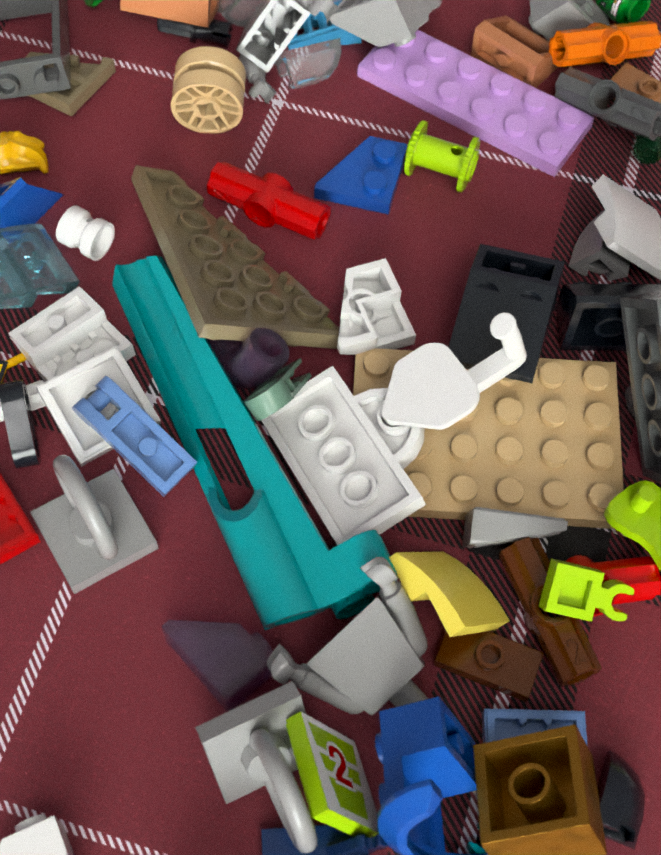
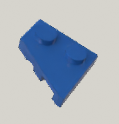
[314,136,408,215]

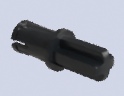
[157,18,233,47]

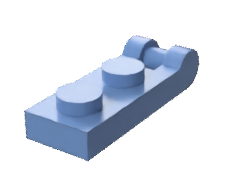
[72,376,197,497]

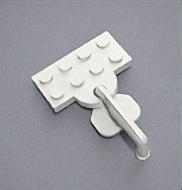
[261,312,527,545]

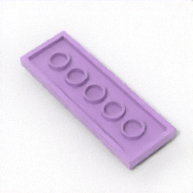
[357,30,594,177]

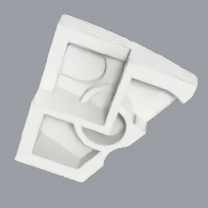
[337,258,416,355]

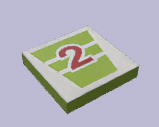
[286,711,379,838]

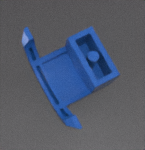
[375,696,488,855]

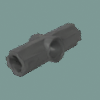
[554,67,661,141]

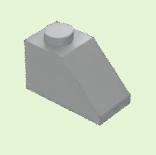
[529,0,609,41]

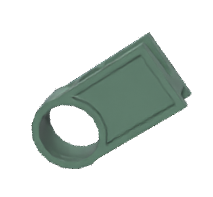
[243,358,312,421]

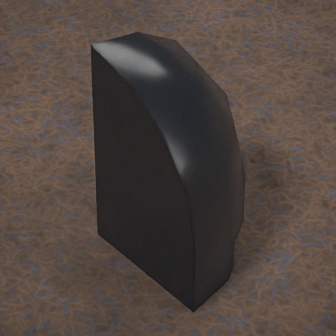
[597,751,645,850]

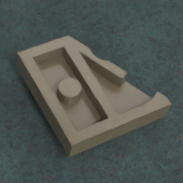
[25,52,116,117]

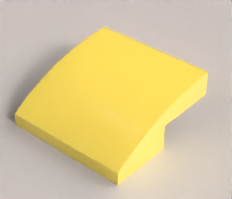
[389,551,510,637]

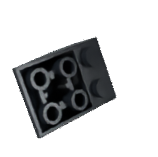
[448,244,565,383]

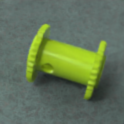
[404,120,480,192]

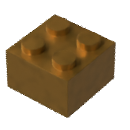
[473,724,607,855]

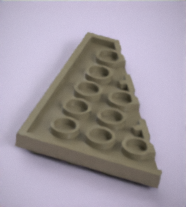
[131,165,340,349]

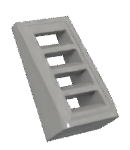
[462,507,568,549]

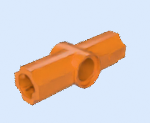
[548,21,661,67]

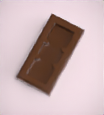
[434,631,544,702]

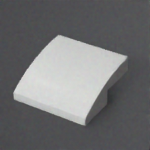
[592,174,661,280]
[8,286,136,382]

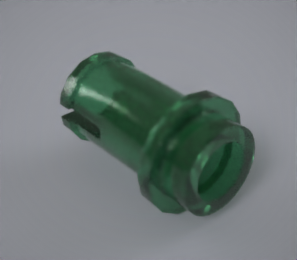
[633,134,661,164]

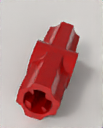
[207,161,331,240]

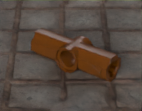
[499,537,602,687]

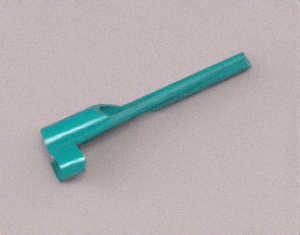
[112,255,399,630]

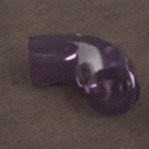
[207,328,290,388]

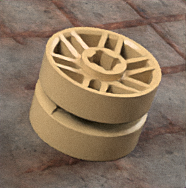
[171,46,246,134]

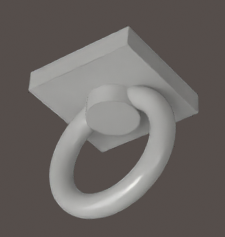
[30,454,159,594]
[195,681,318,854]

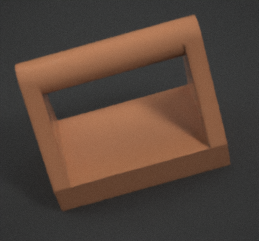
[471,16,558,88]

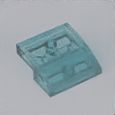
[0,224,80,309]

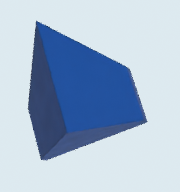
[0,177,64,247]

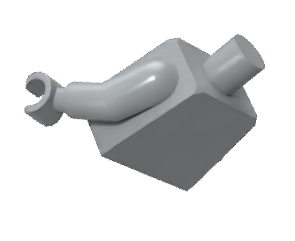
[236,0,338,104]
[267,557,429,715]

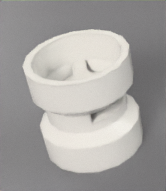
[56,205,115,261]

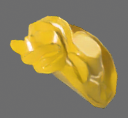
[0,131,49,174]

